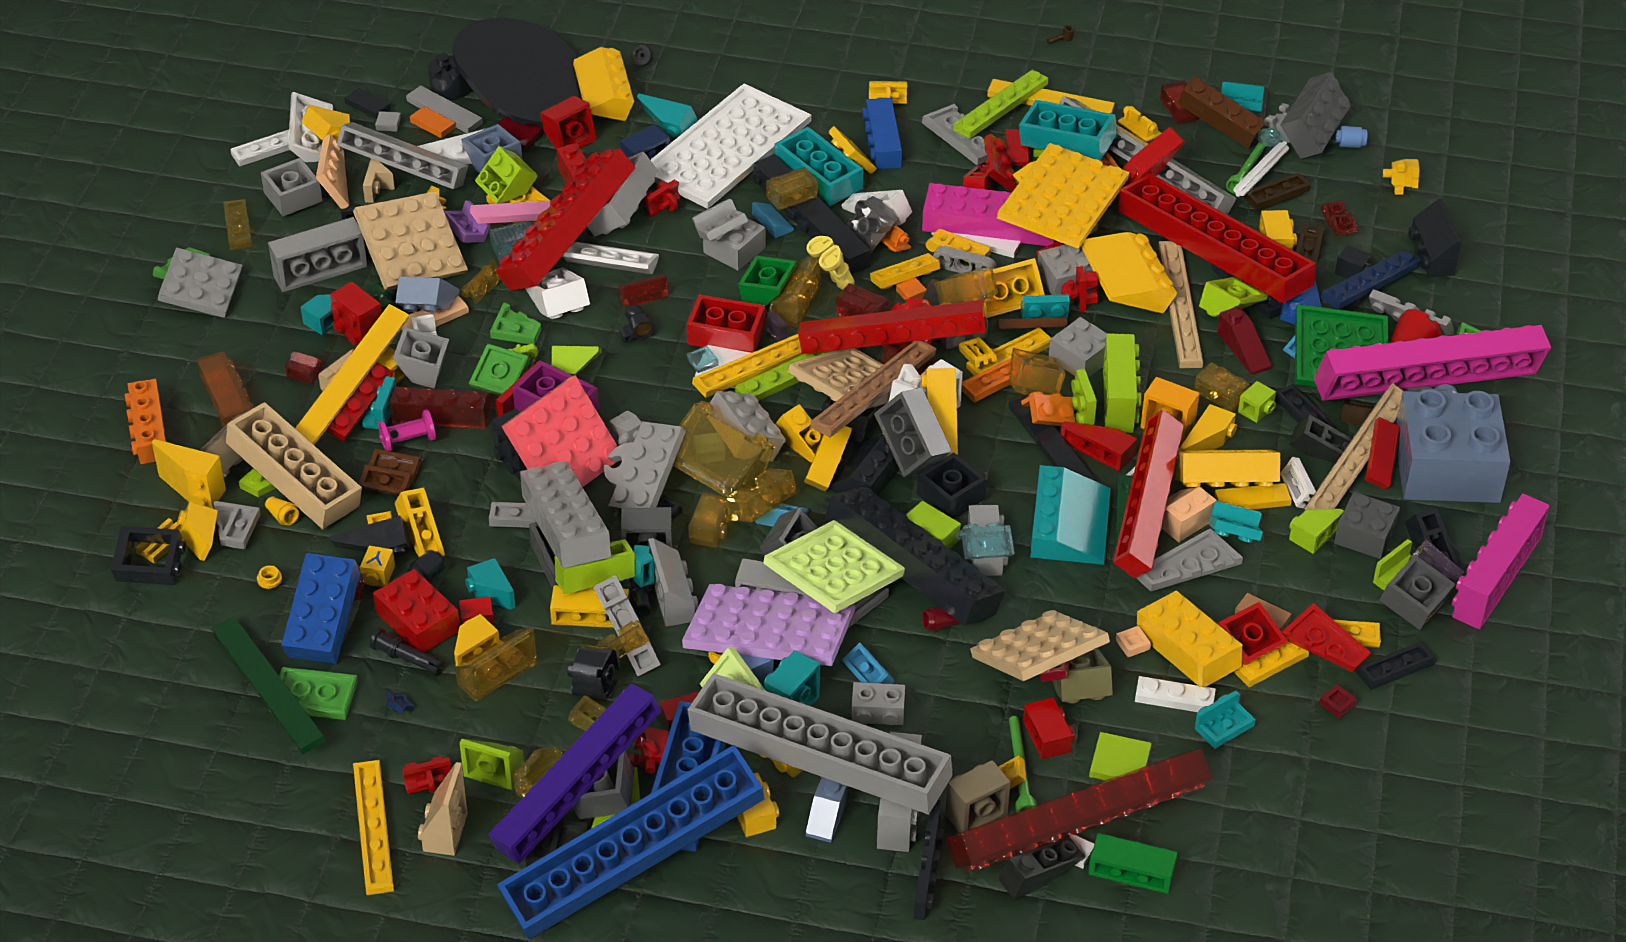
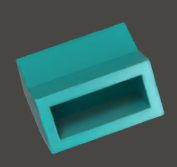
[633,545,654,587]

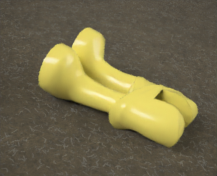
[807,236,855,291]

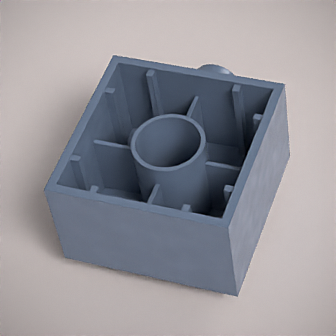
[1396,384,1510,503]

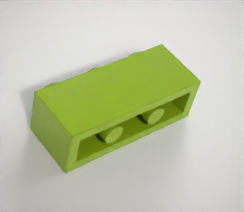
[555,539,635,595]

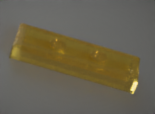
[223,199,252,250]

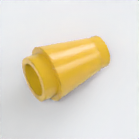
[265,496,299,525]

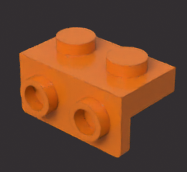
[1021,392,1076,426]

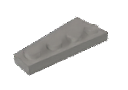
[922,104,989,165]
[1369,289,1455,336]
[1137,528,1243,591]

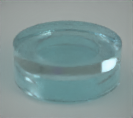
[1258,128,1280,146]

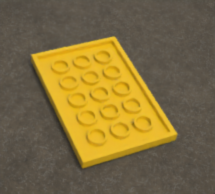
[997,143,1130,249]

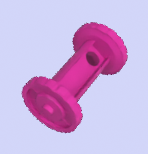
[378,409,436,451]

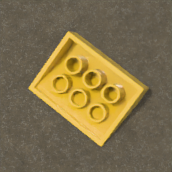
[1081,232,1177,313]

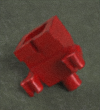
[629,727,668,774]

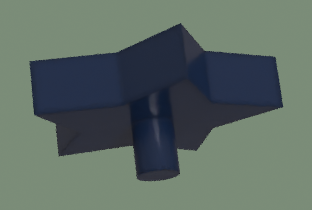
[385,691,415,714]

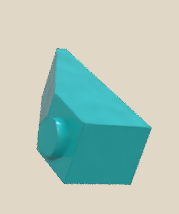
[637,94,698,137]

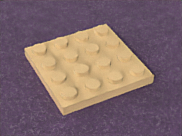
[353,191,468,290]
[788,348,891,409]
[970,610,1110,681]

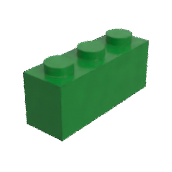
[1089,833,1177,894]

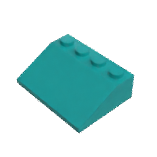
[1030,465,1111,565]

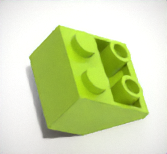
[475,146,538,204]

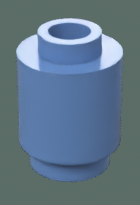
[1335,126,1367,148]

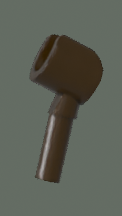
[1047,25,1075,44]

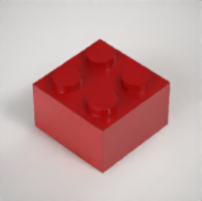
[330,282,382,346]

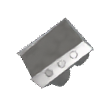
[846,196,899,252]

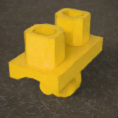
[869,81,907,104]

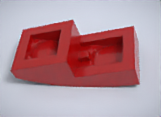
[1005,129,1029,166]

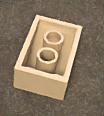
[418,762,468,856]

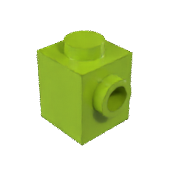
[1238,381,1276,423]

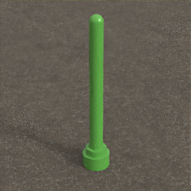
[1226,131,1273,194]
[1009,716,1038,819]

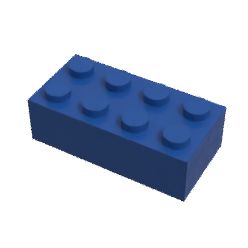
[281,553,360,664]

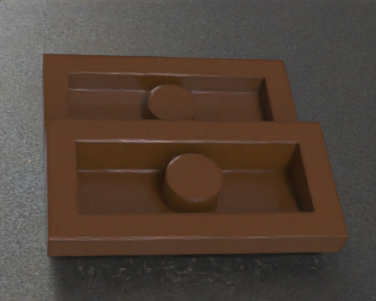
[358,449,421,495]

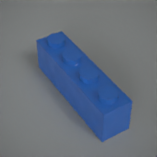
[862,98,902,169]

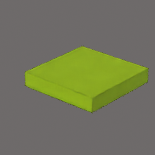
[1089,732,1152,788]

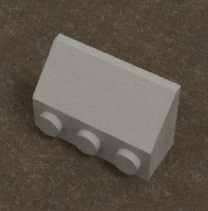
[648,538,698,627]

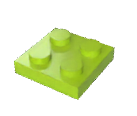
[1071,369,1097,425]

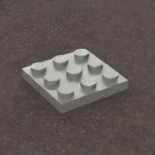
[158,248,242,318]

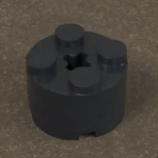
[428,53,472,101]
[567,644,620,699]

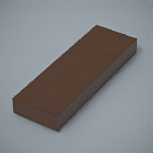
[996,317,1067,329]

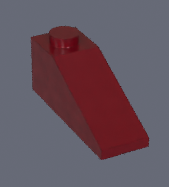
[1217,306,1272,375]

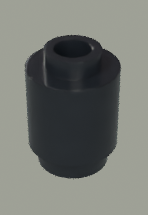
[407,550,445,581]

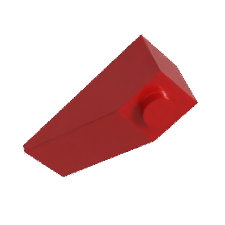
[1122,127,1185,184]
[963,164,996,190]
[1061,421,1137,472]

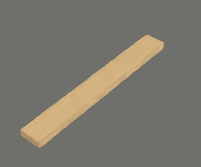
[1158,241,1203,368]
[1304,383,1403,510]

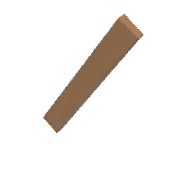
[810,340,936,437]

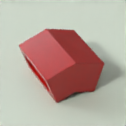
[459,597,494,625]

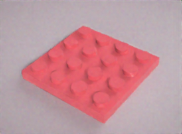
[502,375,618,487]

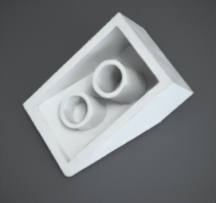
[525,267,590,319]

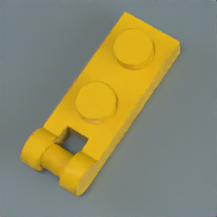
[925,229,991,265]

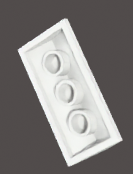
[288,92,333,162]
[562,241,659,274]

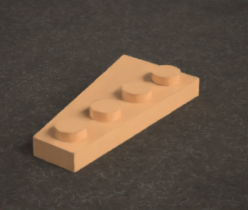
[316,134,349,209]

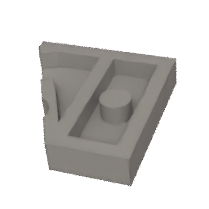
[214,501,261,549]

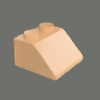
[1162,487,1217,542]

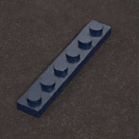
[1321,250,1420,310]

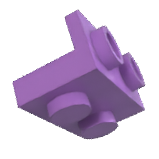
[444,201,491,244]

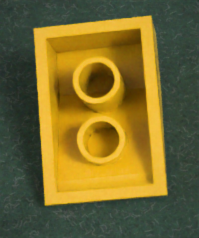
[152,439,226,509]

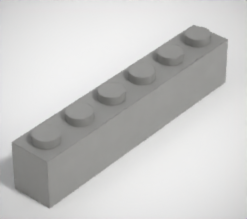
[337,122,468,189]

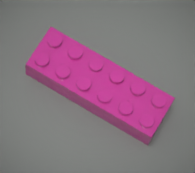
[922,183,1055,246]
[1452,493,1550,630]

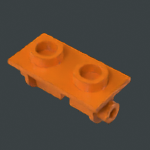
[881,225,911,252]

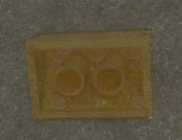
[769,255,821,328]
[455,627,537,702]

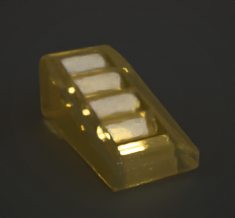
[567,695,606,730]

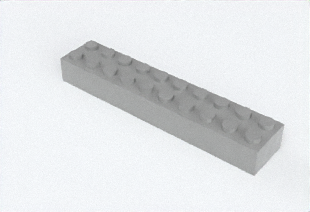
[688,673,952,815]

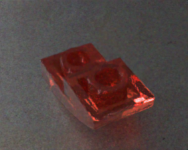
[1320,200,1358,236]

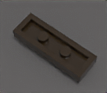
[1244,172,1311,211]

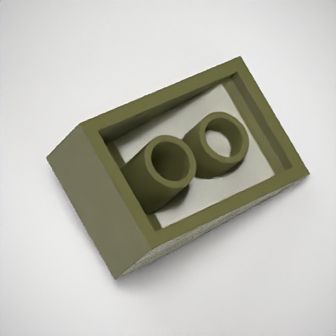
[1052,648,1113,703]

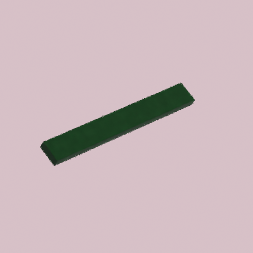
[212,616,326,754]

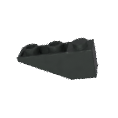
[998,837,1085,899]

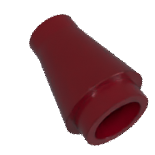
[922,607,960,632]

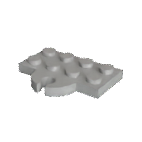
[604,421,686,512]

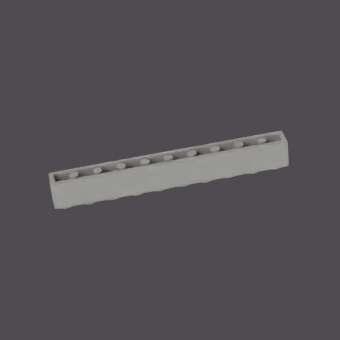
[1059,96,1237,215]

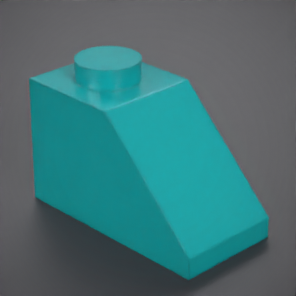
[301,294,334,335]
[465,558,515,609]

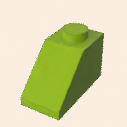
[1289,509,1344,554]

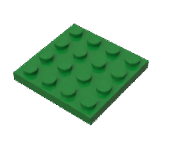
[1295,304,1388,395]

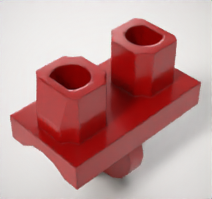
[641,179,681,217]
[1061,266,1098,312]
[402,756,451,794]

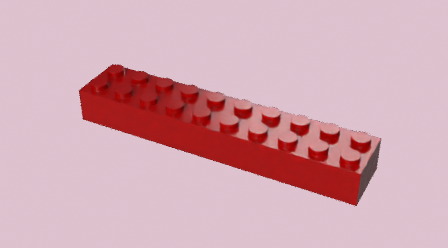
[1118,173,1316,303]

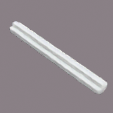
[1233,141,1289,197]

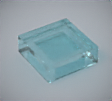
[687,346,719,373]

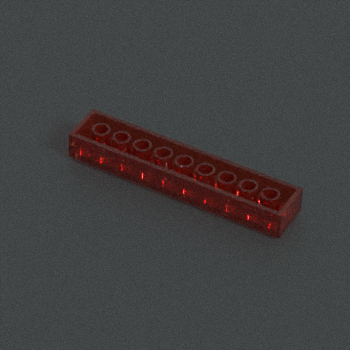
[945,748,1213,872]

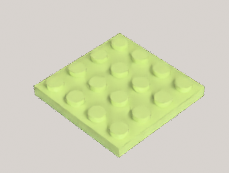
[763,520,905,613]

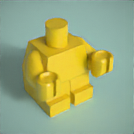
[1383,159,1420,195]

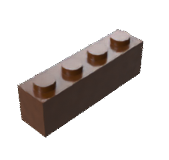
[1178,76,1265,149]

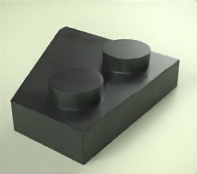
[526,820,587,867]

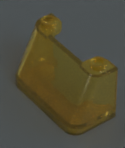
[673,401,775,498]

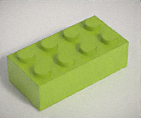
[1103,333,1141,433]

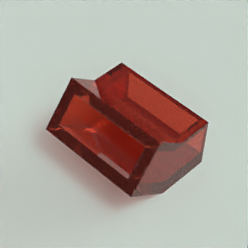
[285,351,324,384]

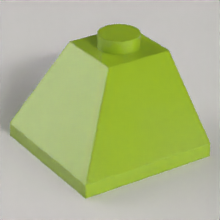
[1199,277,1268,317]
[552,346,602,375]
[460,739,525,790]

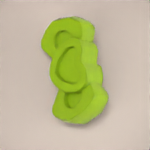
[508,343,539,359]

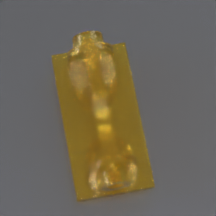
[460,259,501,303]
[596,620,650,658]

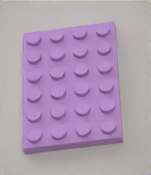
[682,584,855,666]

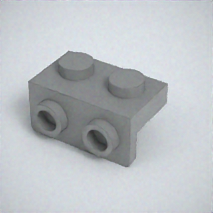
[692,199,748,242]

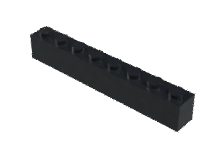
[752,154,871,275]

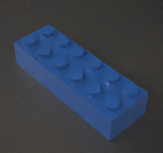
[651,701,726,852]

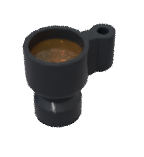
[619,305,655,343]

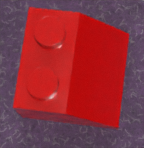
[540,96,597,149]
[1218,602,1288,665]

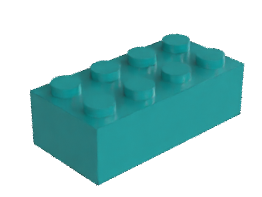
[1019,100,1117,161]
[774,126,863,207]

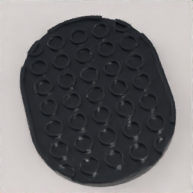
[452,18,583,128]

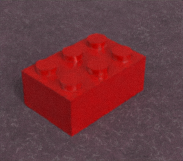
[687,294,765,353]
[373,569,460,653]

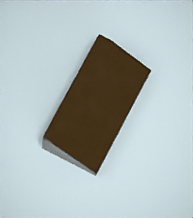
[1341,400,1375,426]

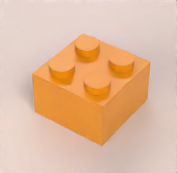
[1140,377,1199,444]

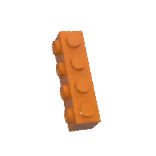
[124,379,166,464]

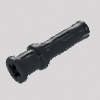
[370,628,445,676]

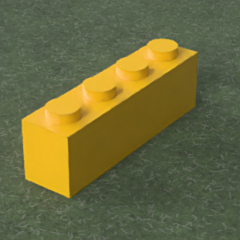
[921,368,958,461]

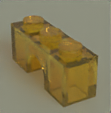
[725,468,797,522]

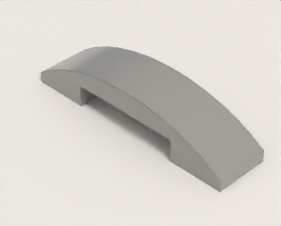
[593,575,661,677]

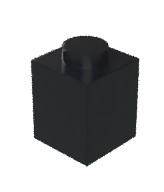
[1335,245,1372,279]

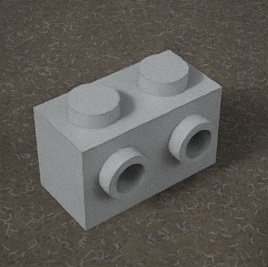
[851,682,905,725]

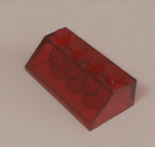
[390,386,493,429]

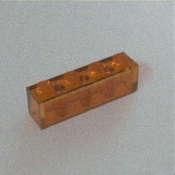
[197,351,254,427]

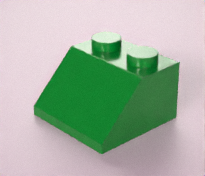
[738,256,797,306]

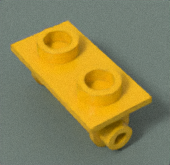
[1118,106,1161,143]

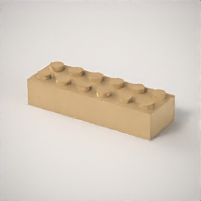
[226,402,362,529]

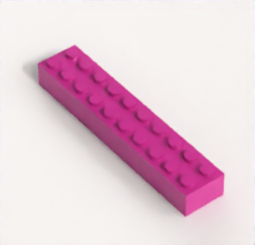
[1314,325,1551,401]

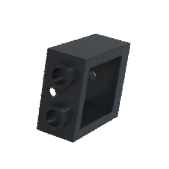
[111,526,186,585]

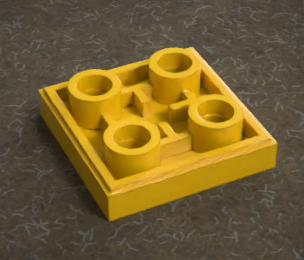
[829,126,877,173]

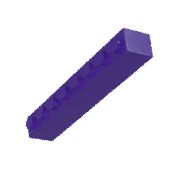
[488,683,661,864]

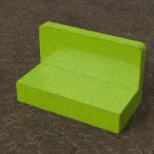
[1373,539,1413,590]

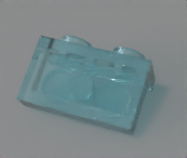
[956,522,1015,560]

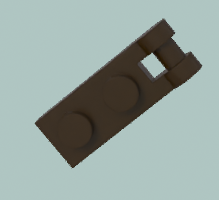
[1296,223,1324,265]

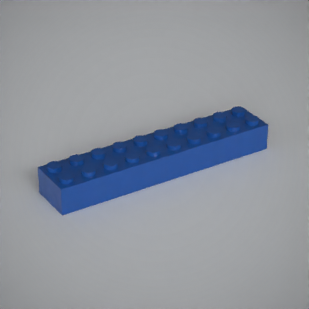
[497,745,765,940]

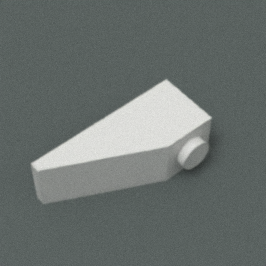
[841,190,912,226]

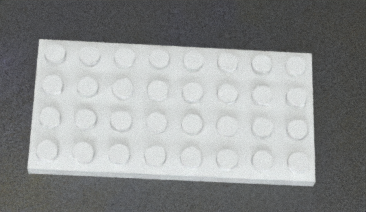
[651,84,811,209]

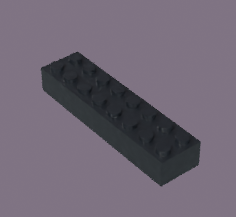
[824,486,1005,626]

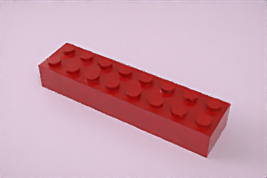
[495,148,636,291]

